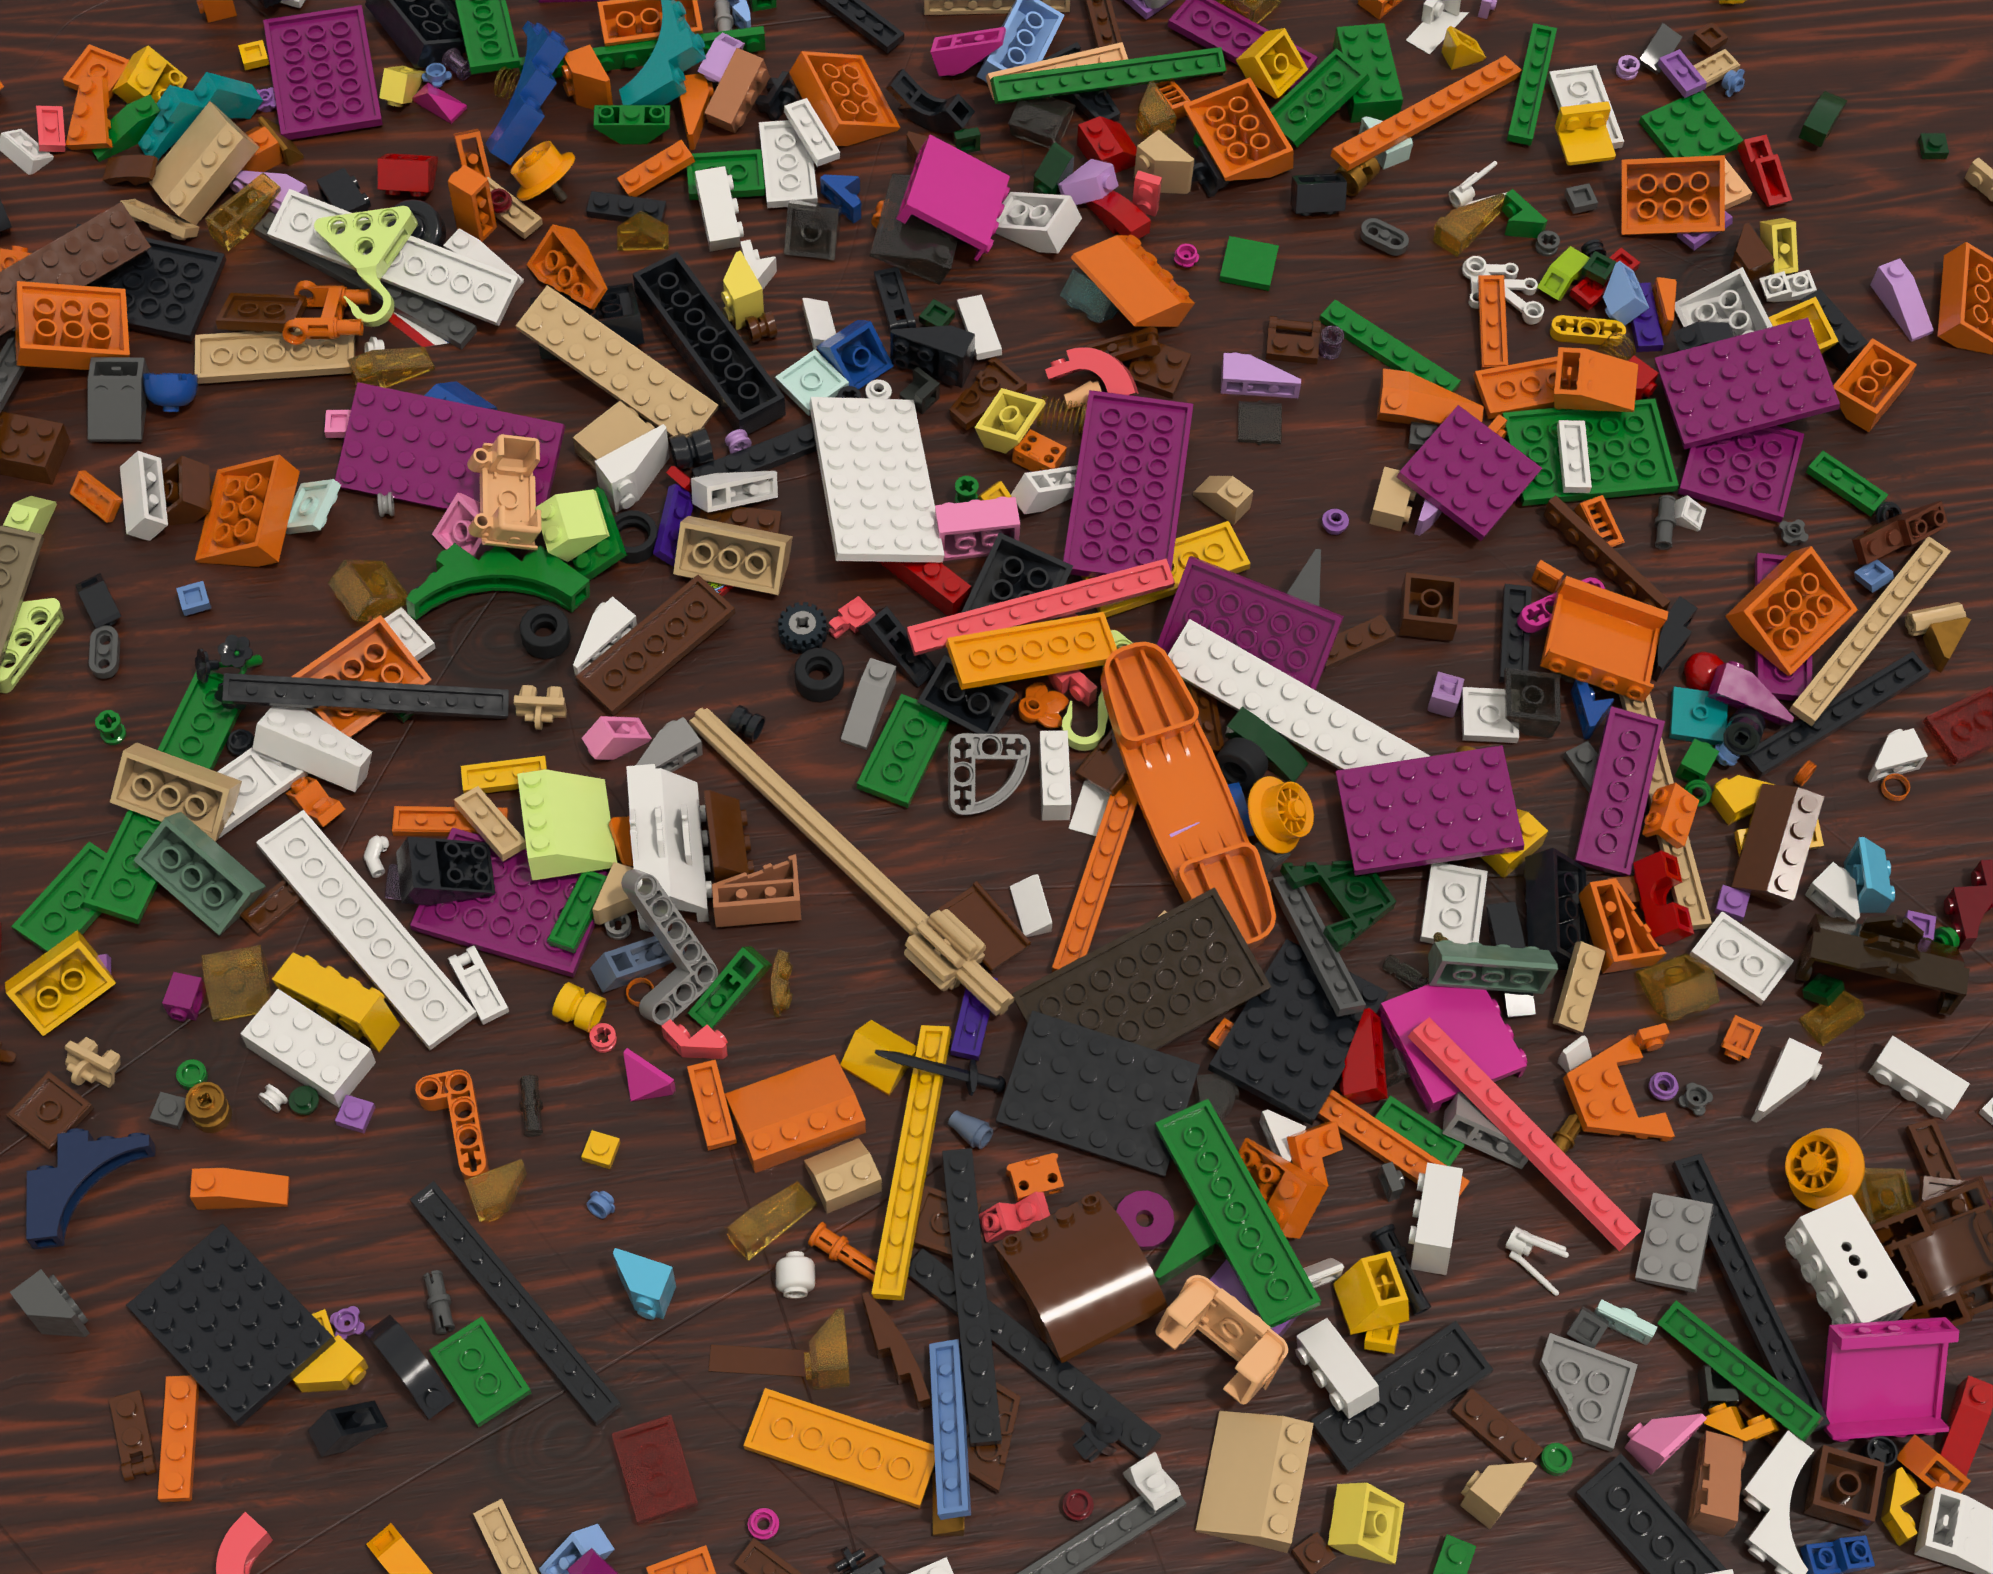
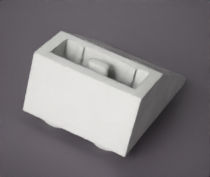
[1914,1486,1993,1574]

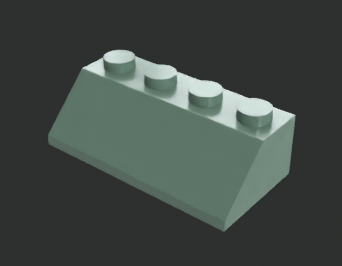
[134,812,266,935]
[1428,940,1558,994]

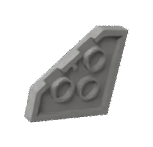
[1539,1333,1638,1452]

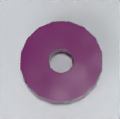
[1116,1190,1174,1250]

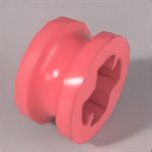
[589,1023,617,1053]

